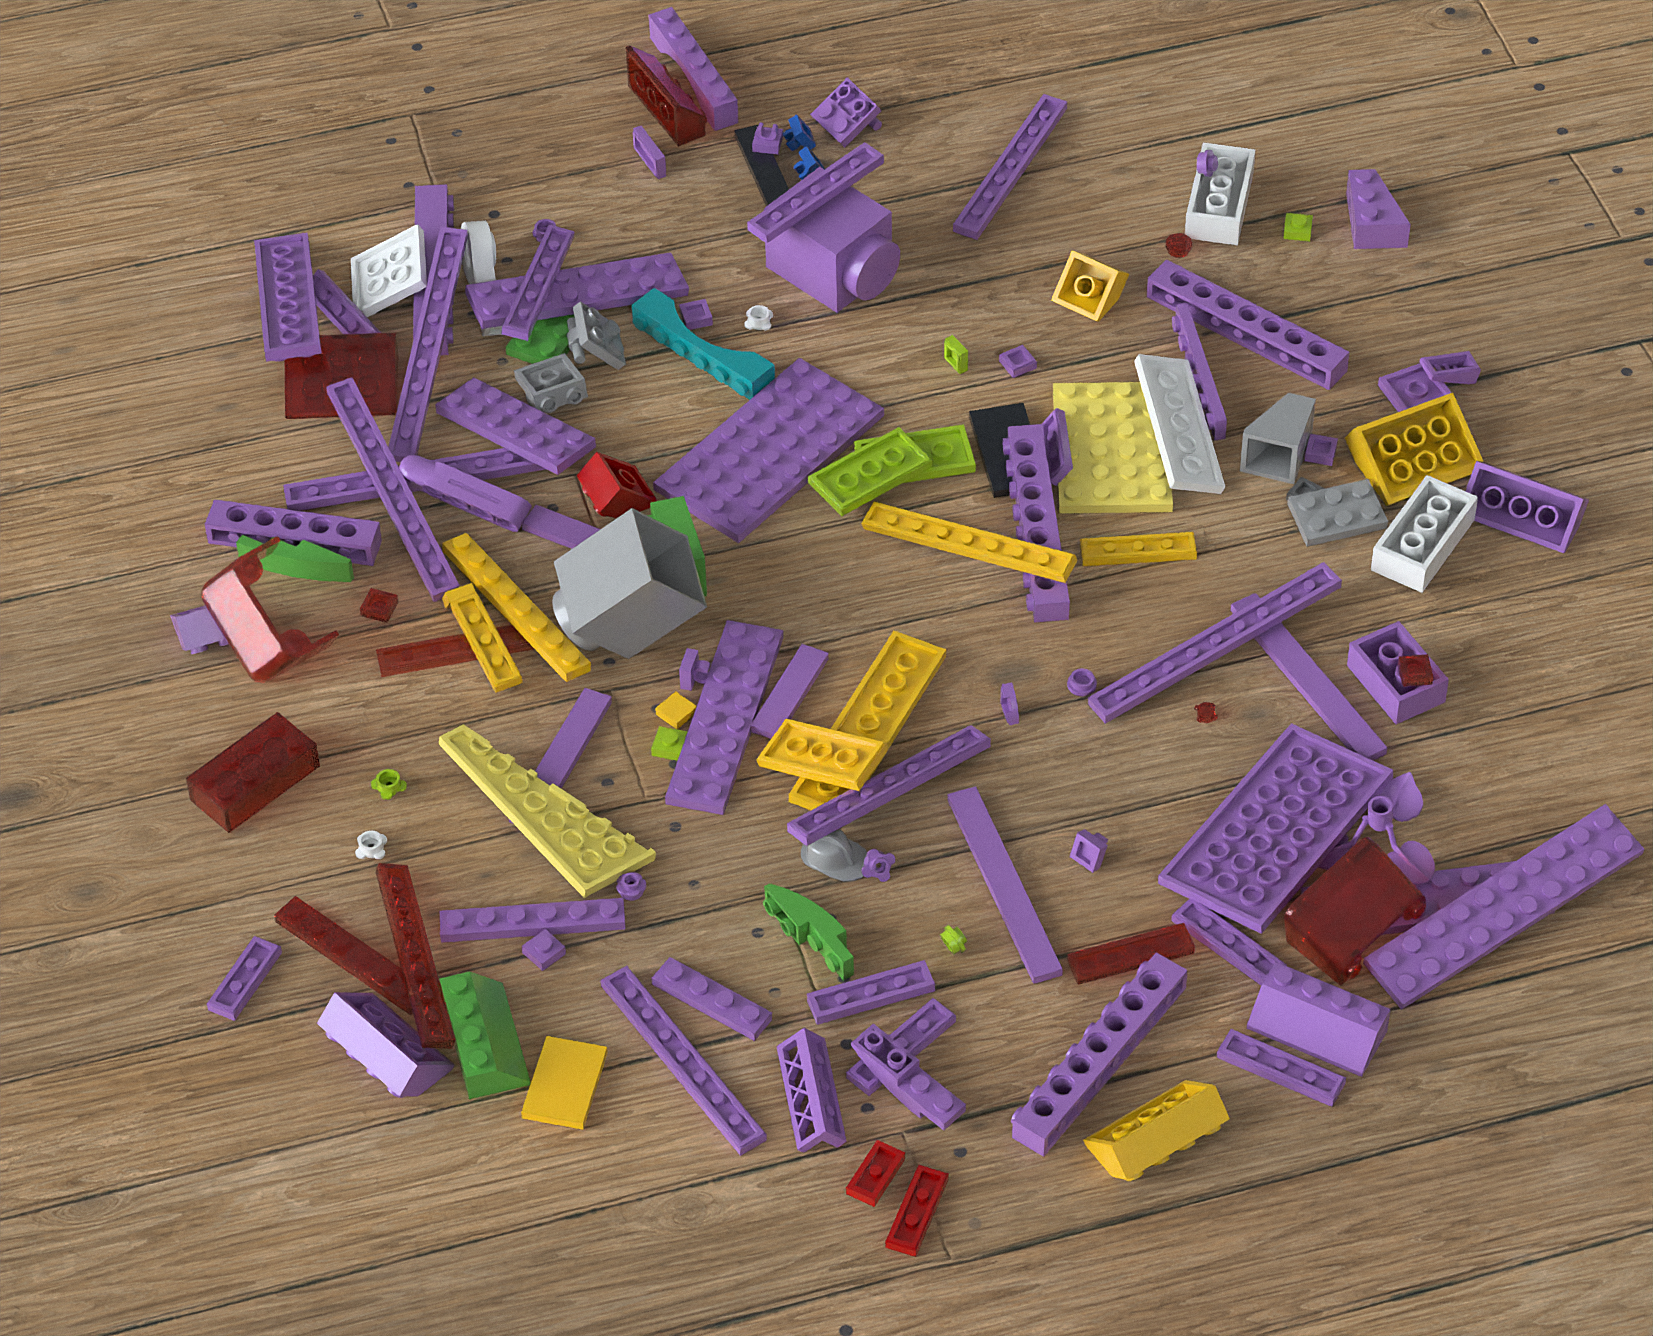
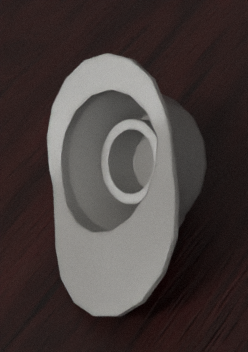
[801,829,867,882]

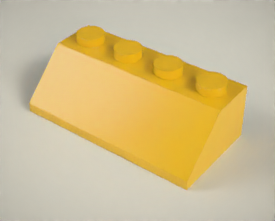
[1083,1080,1230,1181]

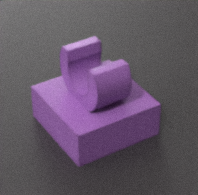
[752,122,783,155]
[679,648,710,691]
[1070,829,1108,873]

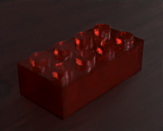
[186,712,320,833]

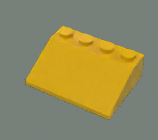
[1345,392,1484,506]

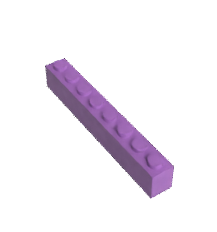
[413,184,454,355]

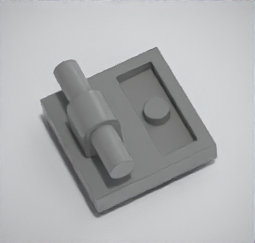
[567,301,626,370]

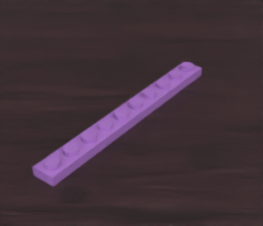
[388,227,468,462]
[326,377,460,602]
[283,448,546,511]
[1088,562,1342,724]

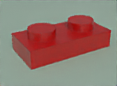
[846,1140,905,1207]

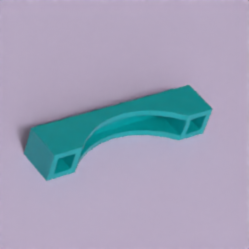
[632,288,775,400]

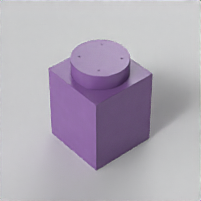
[764,167,900,313]

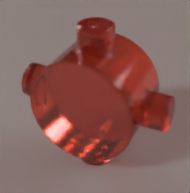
[1194,702,1218,723]

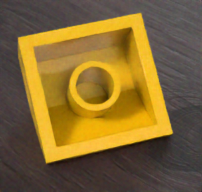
[1051,250,1129,322]

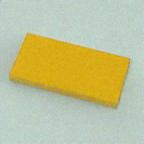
[756,719,888,791]

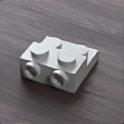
[514,353,588,413]

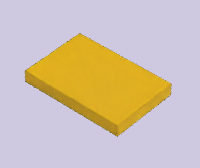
[521,1036,608,1130]

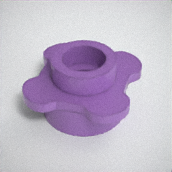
[861,849,895,882]

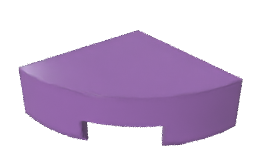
[1000,682,1019,725]

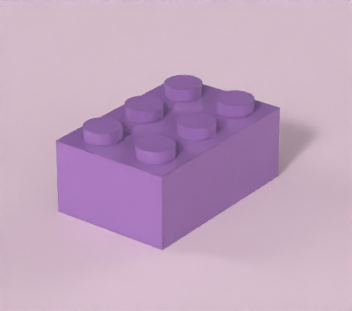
[1347,621,1449,724]

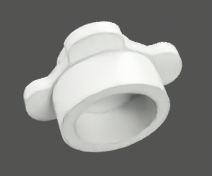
[745,305,773,331]
[355,831,387,860]

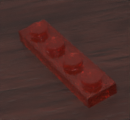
[1067,923,1195,985]

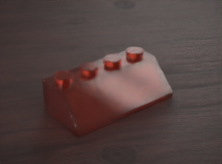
[626,46,707,147]

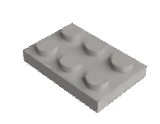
[1287,479,1388,547]

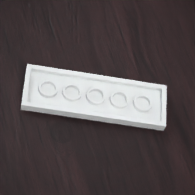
[1134,354,1225,494]

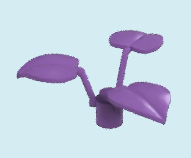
[1318,772,1435,884]

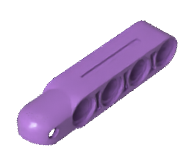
[399,455,532,532]

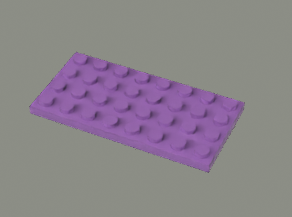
[653,358,884,543]
[1158,723,1393,934]

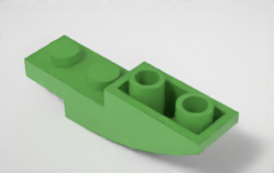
[763,883,854,981]

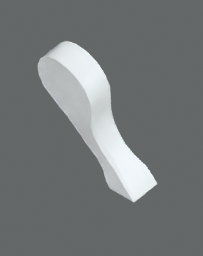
[461,221,503,336]

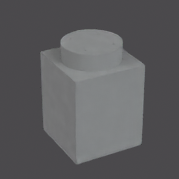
[552,508,707,659]

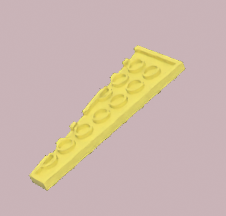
[439,724,656,898]

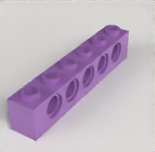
[205,499,382,566]

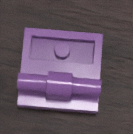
[810,78,882,148]

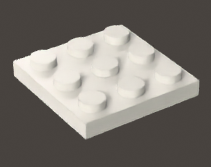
[351,224,427,317]

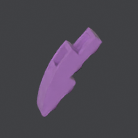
[851,1024,966,1131]

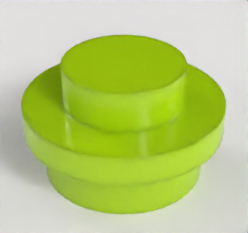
[940,925,967,955]

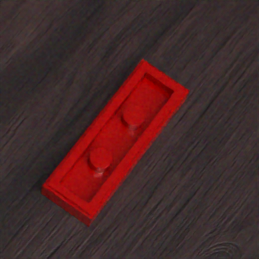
[885,1164,949,1257]

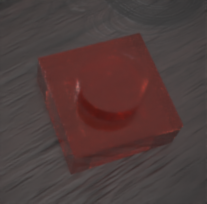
[360,588,399,623]
[1398,654,1433,687]

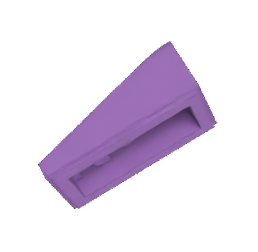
[1419,351,1481,384]

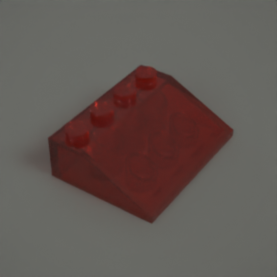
[284,332,399,419]

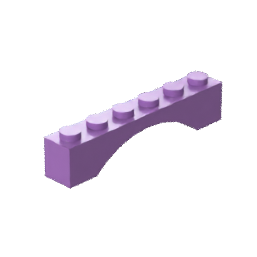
[649,7,738,131]

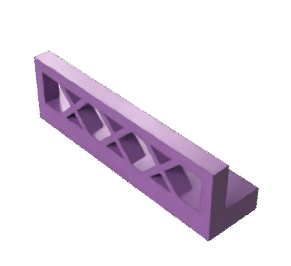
[777,1028,847,1153]

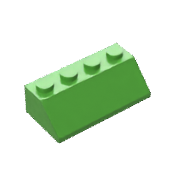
[439,971,531,1099]

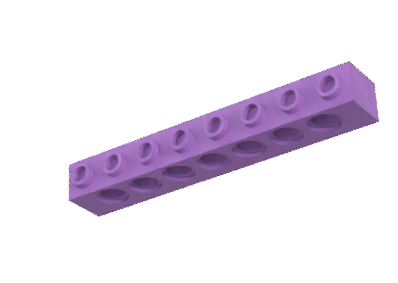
[1147,259,1349,390]
[1003,424,1070,622]
[1011,952,1187,1157]

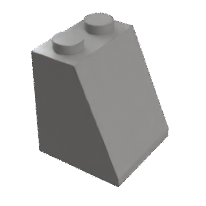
[1240,393,1316,484]

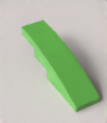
[236,535,354,582]

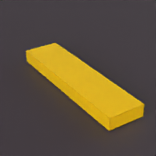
[1079,532,1197,567]
[450,592,523,693]

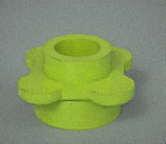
[371,769,407,800]

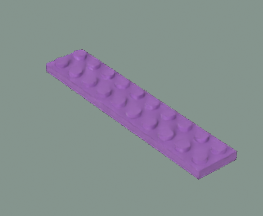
[1363,804,1644,1010]

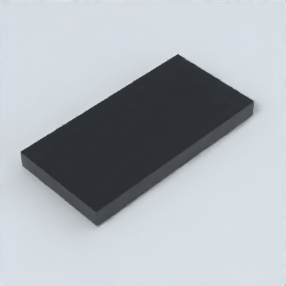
[969,403,1030,498]

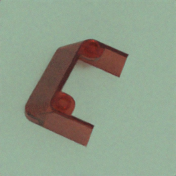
[201,536,339,683]

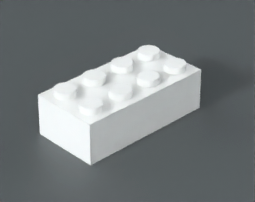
[1185,142,1256,245]
[1371,475,1478,593]

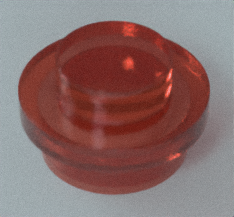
[1165,233,1192,258]

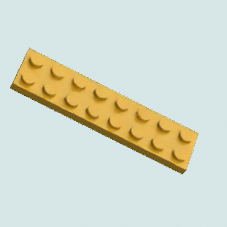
[789,630,946,810]

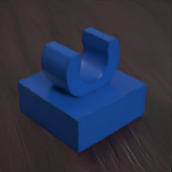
[783,114,816,151]
[793,146,825,180]

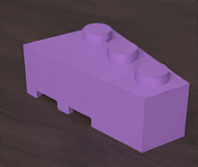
[1346,169,1411,249]

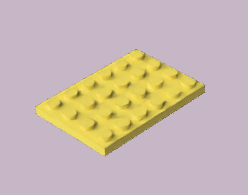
[1053,382,1173,513]

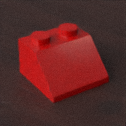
[577,452,658,519]

